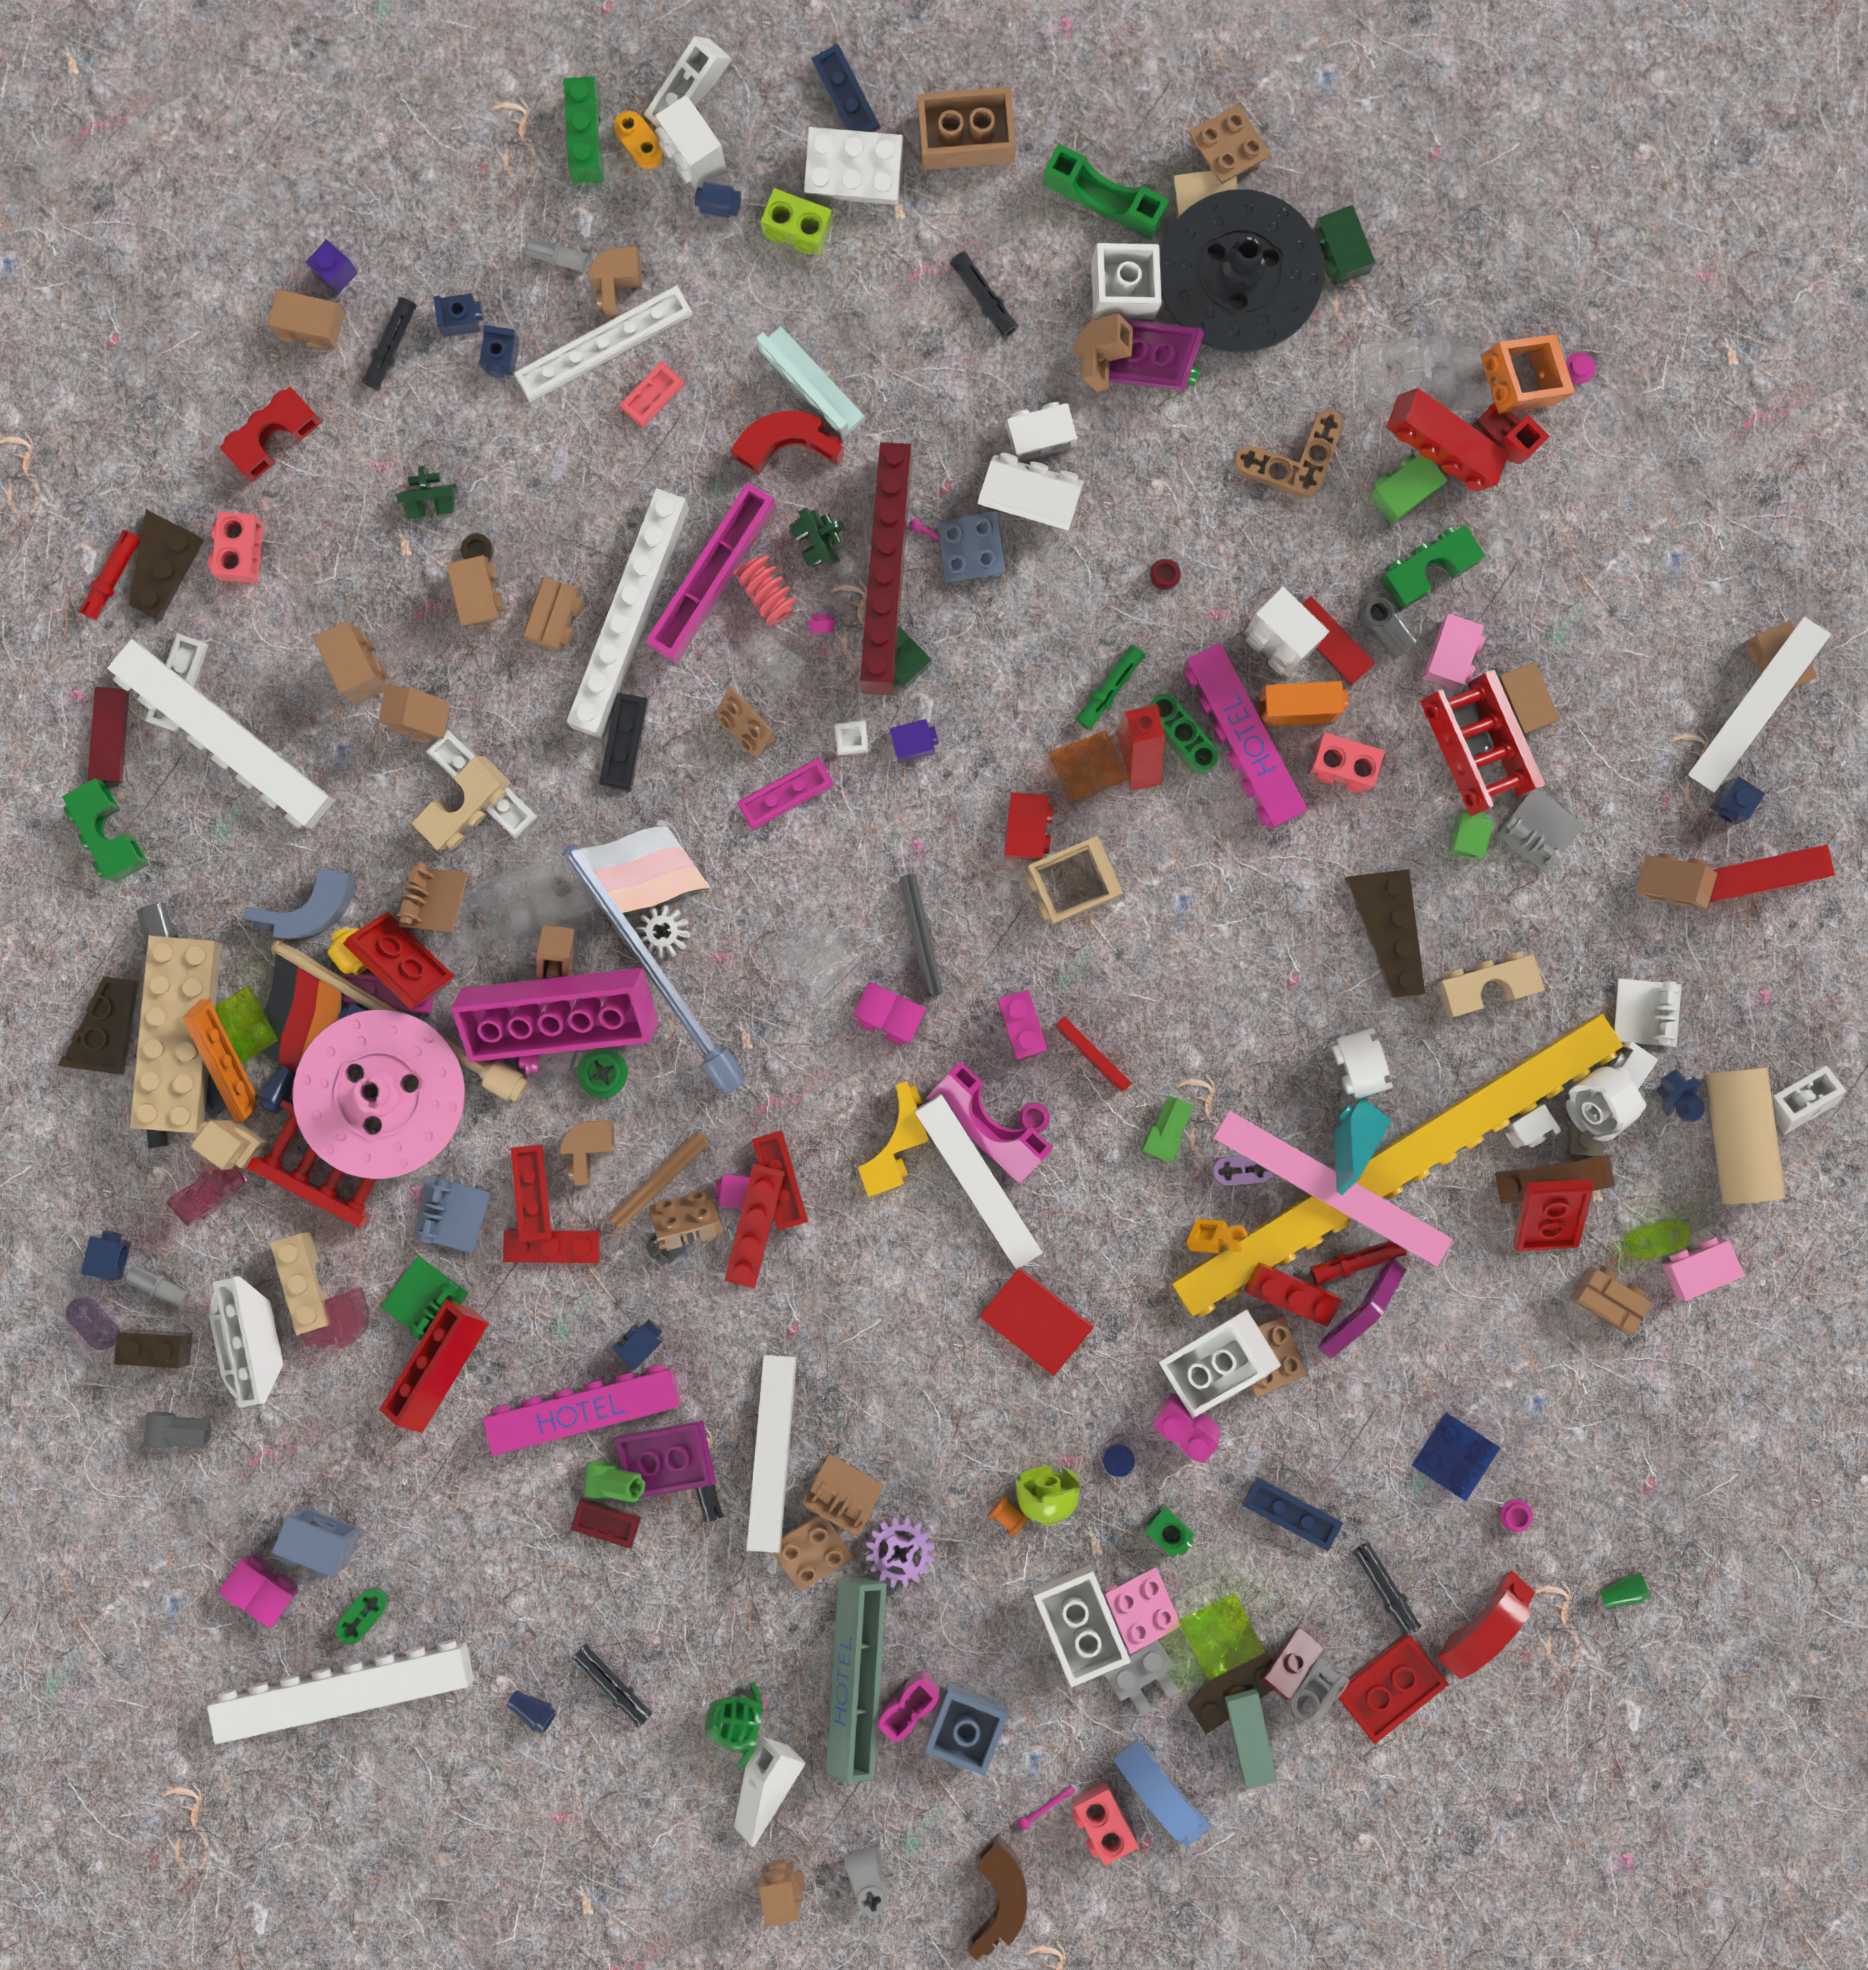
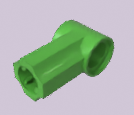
[1142,1095,1194,1164]
[583,1461,645,1502]

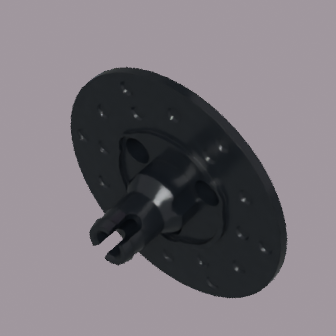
[1160,189,1324,353]

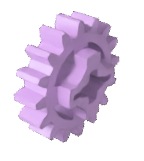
[866,1515,935,1587]

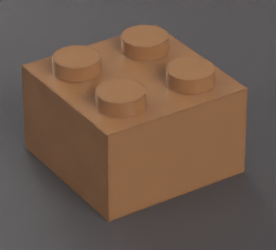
[313,620,389,705]

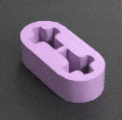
[1212,1155,1273,1185]

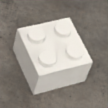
[655,95,727,190]
[1091,243,1161,320]

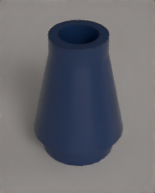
[255,1065,296,1114]
[507,1690,557,1734]

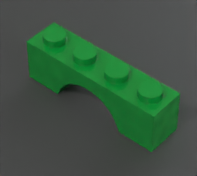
[1042,143,1169,241]

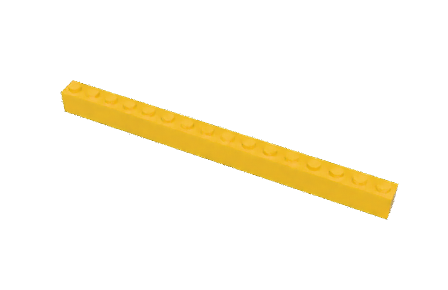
[1170,1014,1623,1318]

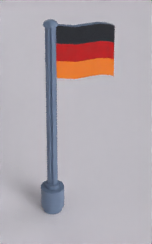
[562,826,745,1095]

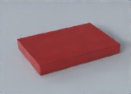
[343,911,455,1010]
[1513,1179,1594,1251]
[979,1266,1094,1376]
[1338,1635,1450,1745]

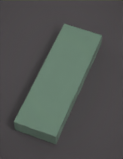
[1225,1689,1277,1790]

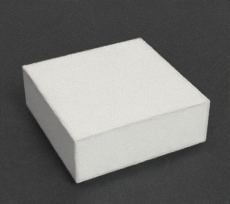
[834,720,869,756]

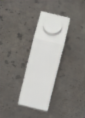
[643,37,732,127]

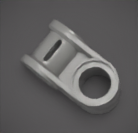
[1290,1658,1349,1723]
[844,1846,888,1917]

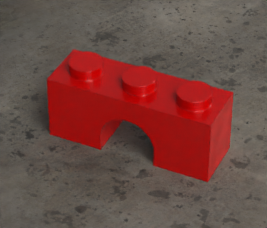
[219,386,323,483]

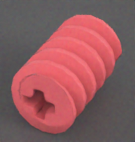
[733,555,797,627]

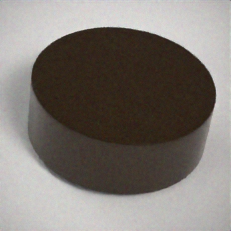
[461,533,494,562]

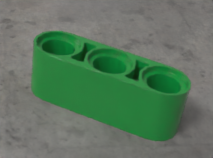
[1149,693,1218,775]

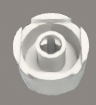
[1332,1028,1393,1099]
[1566,1067,1646,1141]

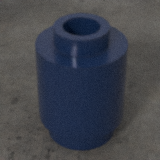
[695,181,741,219]

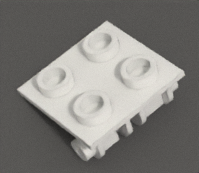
[1614,978,1682,1047]

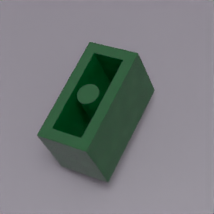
[1313,205,1375,285]

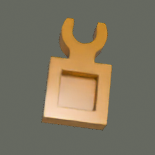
[1186,1218,1247,1254]

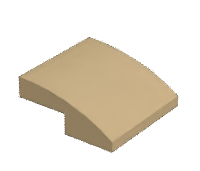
[1172,170,1238,220]

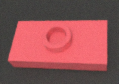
[619,361,685,429]

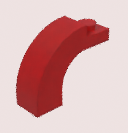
[730,411,844,475]
[1437,1571,1536,1680]

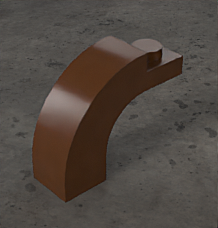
[1495,1154,1615,1204]
[967,1834,1027,1961]

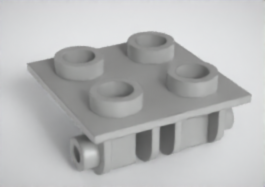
[1496,789,1584,874]

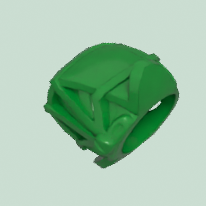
[704,1682,762,1769]

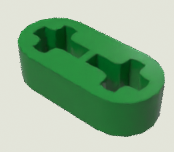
[336,1587,389,1644]

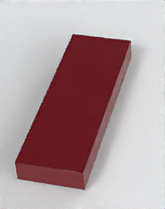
[87,687,130,783]

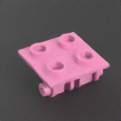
[1104,1566,1181,1655]

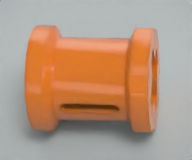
[987,1494,1029,1537]

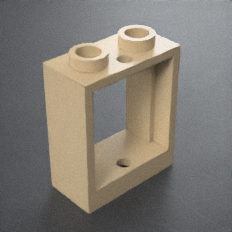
[1024,835,1123,926]

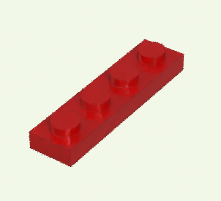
[724,1164,785,1288]

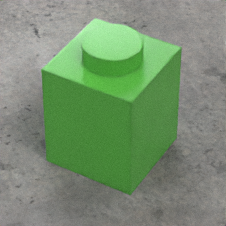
[1448,810,1494,860]

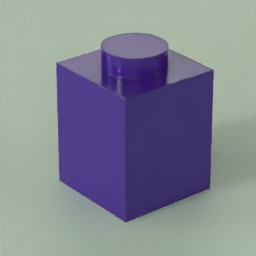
[306,239,358,295]
[890,719,939,763]

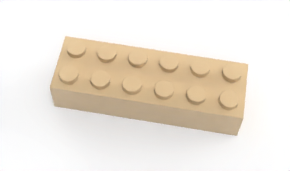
[130,935,221,1133]

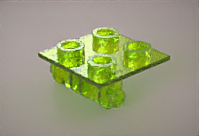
[215,986,278,1064]
[1179,1592,1265,1681]

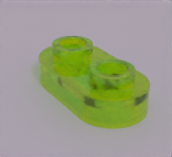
[1625,1219,1691,1259]

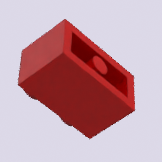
[1004,792,1054,861]

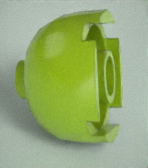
[1016,1466,1080,1526]

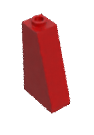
[1117,705,1165,791]
[1709,844,1835,903]

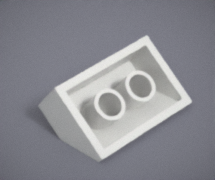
[977,453,1084,531]

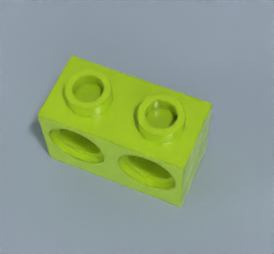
[760,188,833,255]

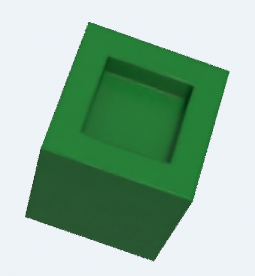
[1142,1503,1195,1558]

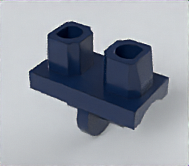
[1656,1068,1705,1122]

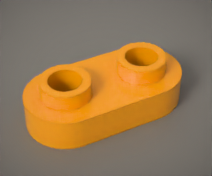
[613,111,664,170]

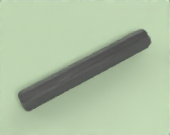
[900,874,943,997]

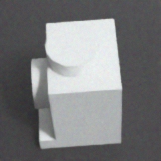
[1609,1041,1658,1089]
[1506,1104,1561,1149]

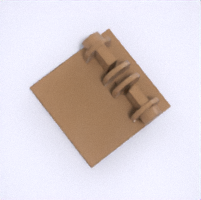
[1188,104,1272,184]
[715,685,776,759]
[397,862,469,932]
[649,1189,722,1251]
[1249,1315,1306,1398]
[802,1454,884,1537]
[772,1513,854,1592]

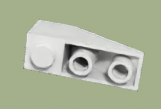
[734,1737,806,1847]

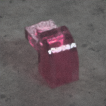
[166,1164,247,1227]
[302,1288,369,1350]

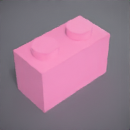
[1422,613,1485,690]
[1661,1236,1745,1301]

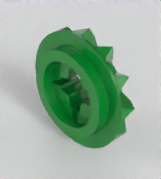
[577,1048,629,1098]

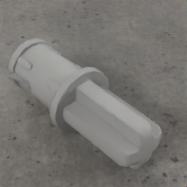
[525,238,589,273]
[125,1266,190,1310]

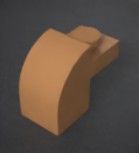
[589,246,642,320]
[1073,313,1133,392]
[560,1120,615,1186]

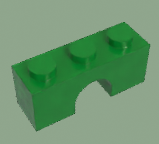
[563,76,604,184]
[1380,524,1485,611]
[62,778,149,882]

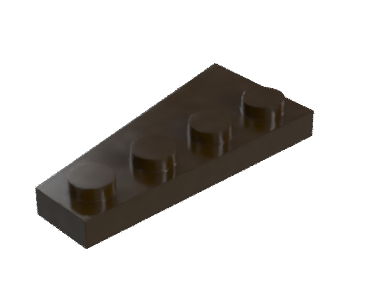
[1345,869,1425,998]

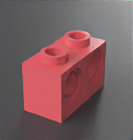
[208,512,264,584]
[1309,732,1385,793]
[1071,1781,1139,1866]

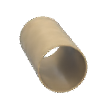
[1705,1067,1786,1204]

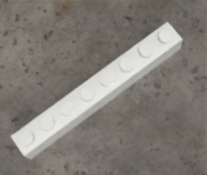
[567,488,689,739]
[107,639,335,829]
[207,1640,474,1744]

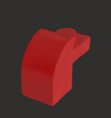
[1474,402,1550,464]

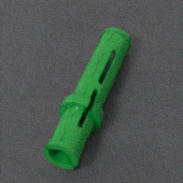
[1075,644,1146,731]

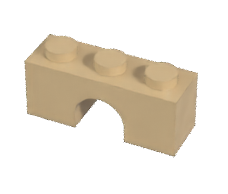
[411,756,511,851]
[1436,951,1545,1019]
[190,1120,269,1170]
[270,1232,337,1335]

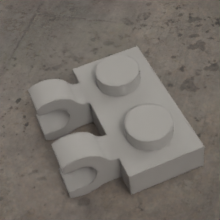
[1104,1639,1180,1717]

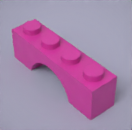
[927,1061,1053,1184]

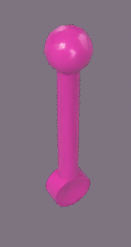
[909,519,940,542]
[1017,1785,1075,1831]

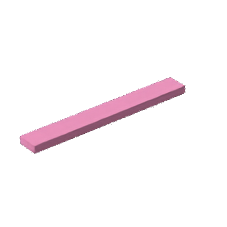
[1213,1110,1453,1267]

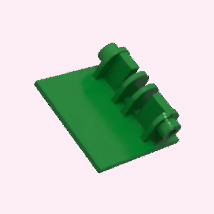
[381,1255,469,1340]

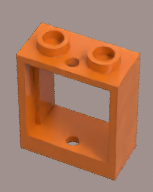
[1480,334,1575,414]
[1257,681,1348,727]

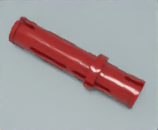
[78,529,140,621]
[1310,1240,1407,1286]

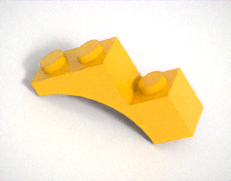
[857,1081,929,1197]

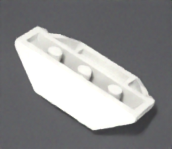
[209,1276,283,1408]

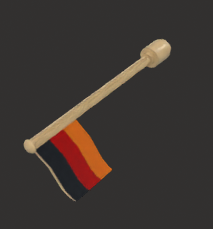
[258,938,529,1103]

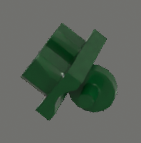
[396,465,458,519]
[789,507,845,567]

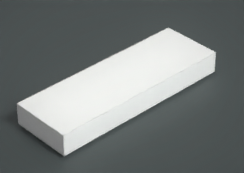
[145,633,209,732]

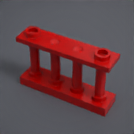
[1420,670,1545,816]
[247,1100,377,1228]

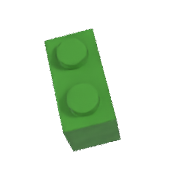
[1370,454,1448,525]

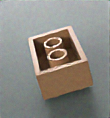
[917,87,1016,170]

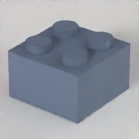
[272,1506,362,1578]
[925,1682,1009,1776]

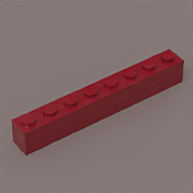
[860,442,913,695]

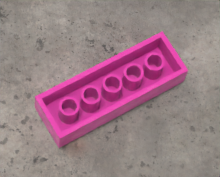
[451,968,659,1062]

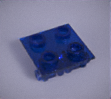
[1412,1412,1501,1502]

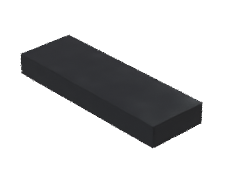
[599,692,649,791]

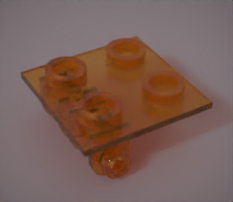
[1048,730,1129,803]

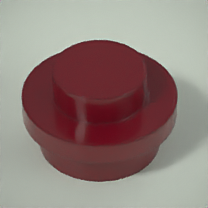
[1149,559,1181,590]

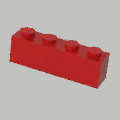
[1386,388,1509,492]
[379,1300,489,1433]

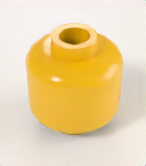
[327,928,368,975]

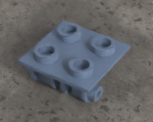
[938,511,1005,584]
[412,1176,491,1254]

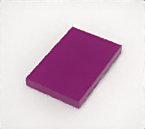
[1108,320,1204,391]
[614,1420,717,1498]

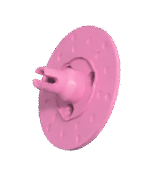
[293,1010,465,1179]

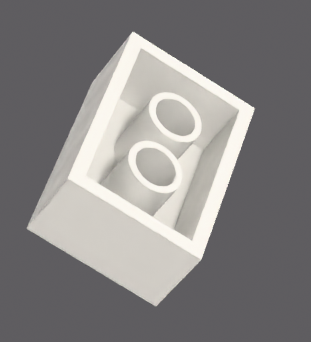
[804,127,904,205]
[1244,587,1329,676]
[1159,1310,1281,1418]
[1032,1564,1131,1687]

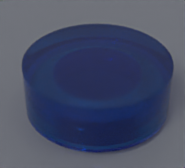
[1102,1444,1135,1477]

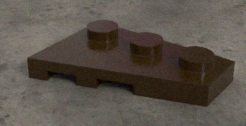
[129,509,204,622]
[57,976,139,1075]
[1187,1624,1273,1734]

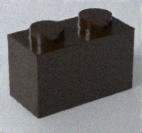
[114,1329,192,1368]

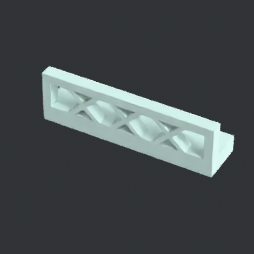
[756,326,865,440]

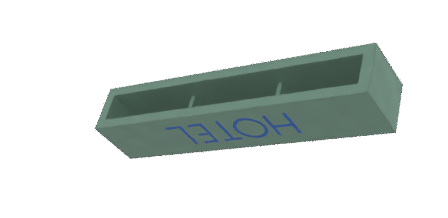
[826,1576,887,1783]

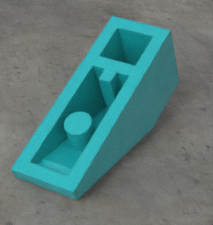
[1334,1098,1392,1196]

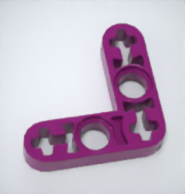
[1318,1259,1407,1359]

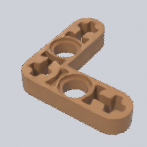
[1234,409,1343,498]

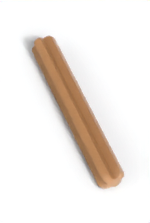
[610,1132,709,1229]

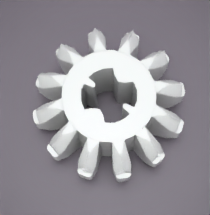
[636,905,691,959]

